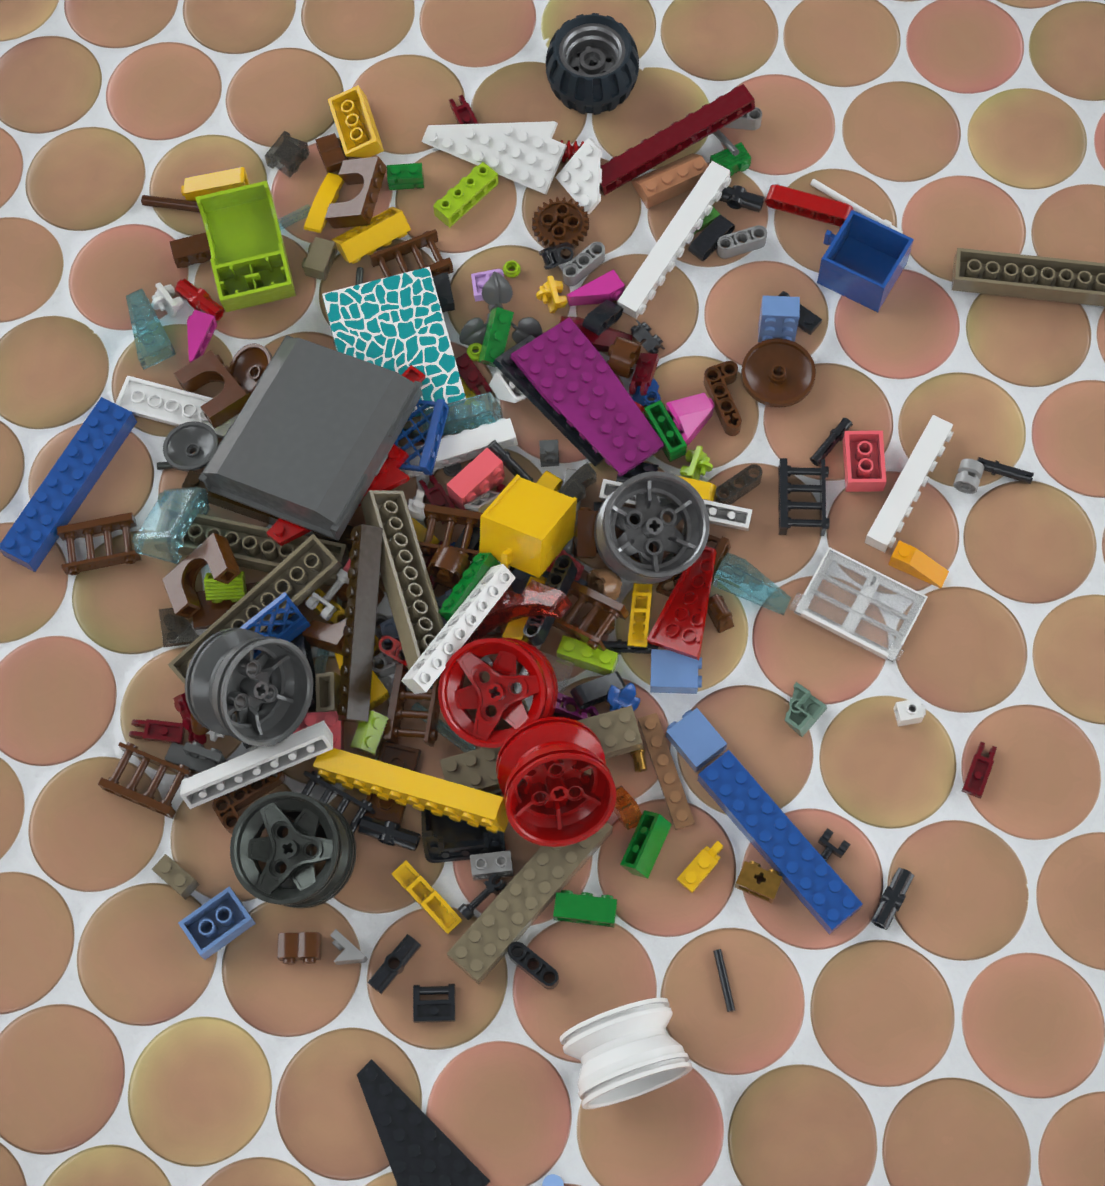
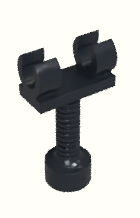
[818,828,851,861]
[458,874,507,921]

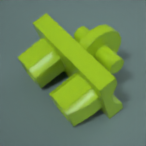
[680,446,713,480]

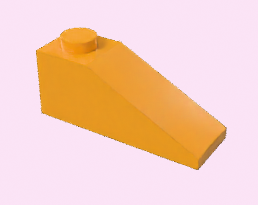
[888,541,949,588]

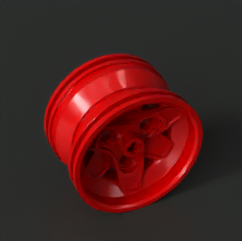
[438,638,558,748]
[496,717,616,847]

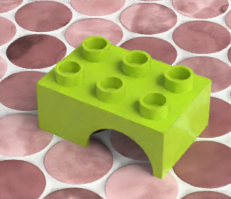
[195,181,296,312]

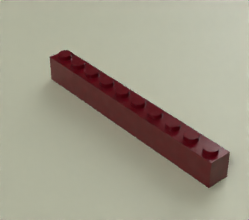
[600,84,755,195]

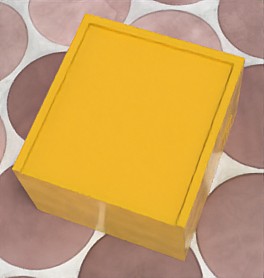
[479,474,577,578]

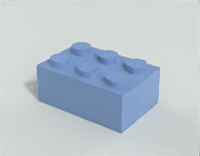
[758,296,800,342]
[178,886,256,960]

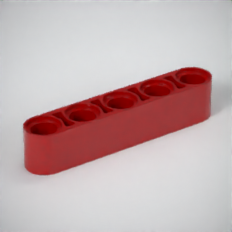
[765,184,853,227]

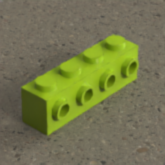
[433,162,499,228]

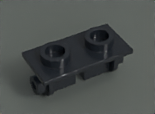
[630,320,665,354]

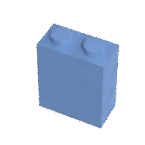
[650,649,702,694]
[666,708,727,773]

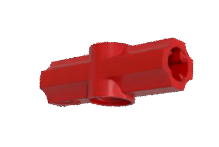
[175,279,225,321]

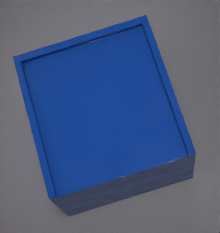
[817,210,914,312]

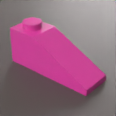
[567,269,625,306]
[187,310,218,363]

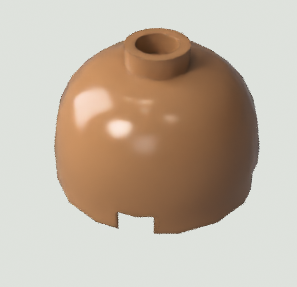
[586,568,622,601]

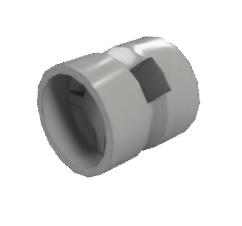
[953,459,985,494]

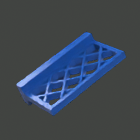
[394,399,449,475]
[240,592,311,659]

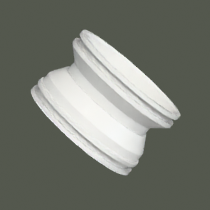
[560,998,693,1109]

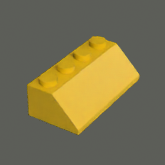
[328,85,384,158]
[331,207,411,264]

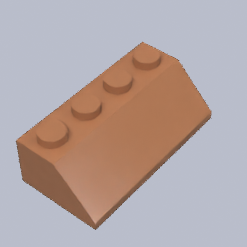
[631,153,708,209]

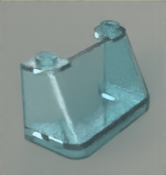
[132,487,210,564]

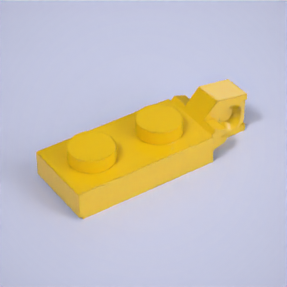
[677,841,723,893]

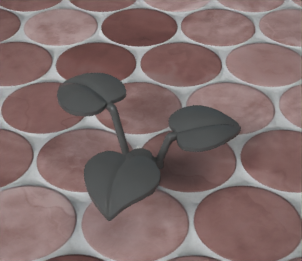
[459,271,543,345]

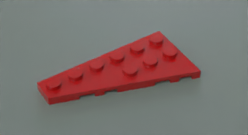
[647,546,717,660]

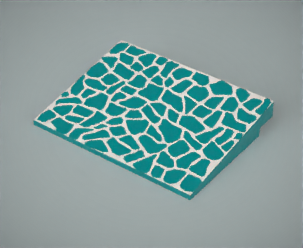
[322,267,466,417]

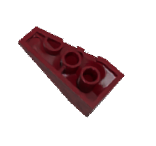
[560,316,632,352]

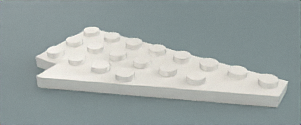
[421,121,567,195]

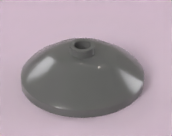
[163,421,219,471]

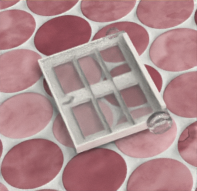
[789,547,928,663]

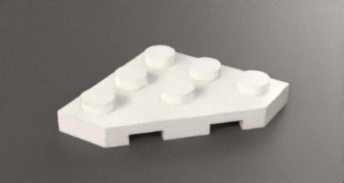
[555,138,603,214]

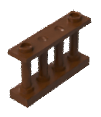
[370,229,454,278]
[418,504,483,561]
[57,512,141,575]
[541,581,629,651]
[383,664,442,747]
[98,742,193,819]

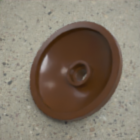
[229,343,272,395]

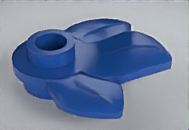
[629,378,661,407]
[607,682,641,711]

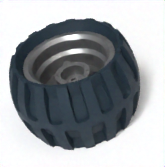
[546,13,639,115]

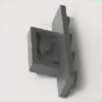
[165,742,228,773]

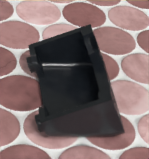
[421,793,506,863]

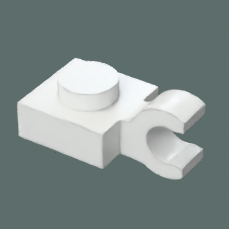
[407,489,425,521]

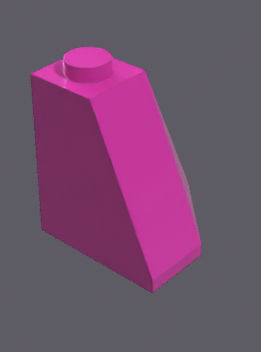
[666,393,715,446]

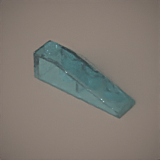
[713,552,791,615]

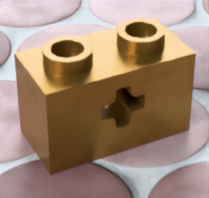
[735,861,783,903]

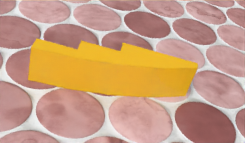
[304,172,344,233]
[627,583,653,648]
[391,860,462,934]

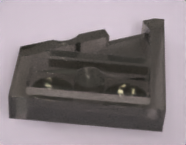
[159,608,199,647]

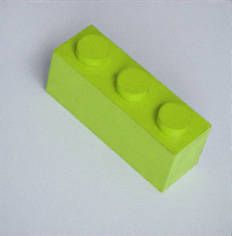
[556,635,618,675]

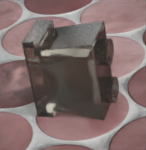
[265,131,310,178]

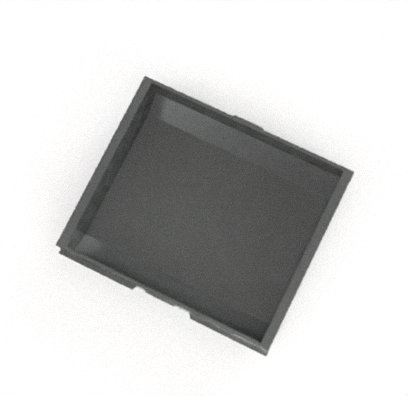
[199,335,422,541]

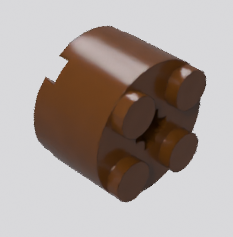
[606,337,641,379]
[427,544,471,589]

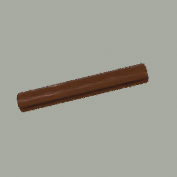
[141,195,200,212]

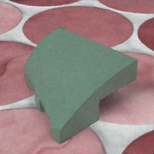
[785,682,827,737]

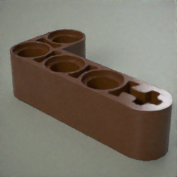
[703,361,742,436]
[212,770,285,834]

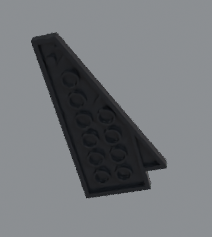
[493,335,605,467]
[357,1059,491,1186]

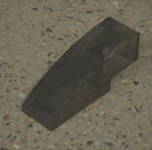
[559,462,597,503]

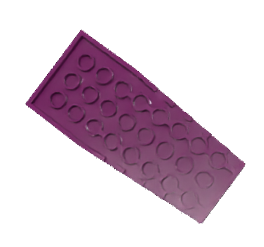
[510,317,664,477]

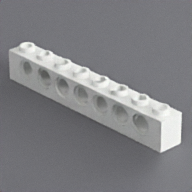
[401,564,516,694]

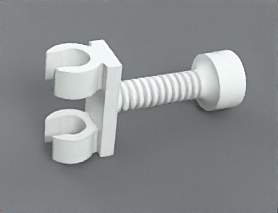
[305,569,349,621]

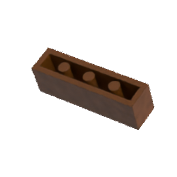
[169,232,211,268]

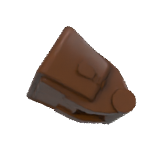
[707,594,734,633]

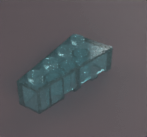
[126,289,176,370]
[420,392,503,436]

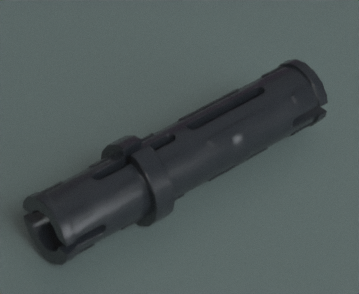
[810,418,853,466]
[487,440,533,482]
[977,457,1034,484]
[601,639,658,655]

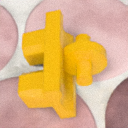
[536,276,568,313]

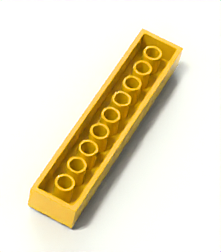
[313,748,509,833]

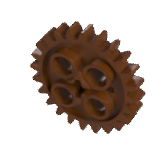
[532,197,589,251]

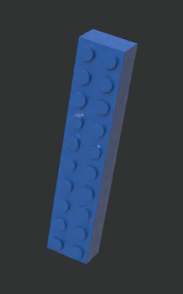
[0,397,137,572]
[697,750,863,935]

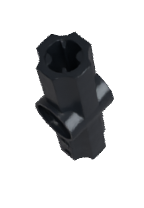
[719,185,765,213]
[358,816,421,851]
[871,868,914,930]
[367,934,421,995]

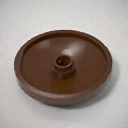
[741,338,816,408]

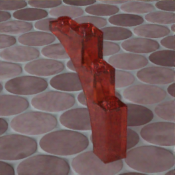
[462,580,572,647]

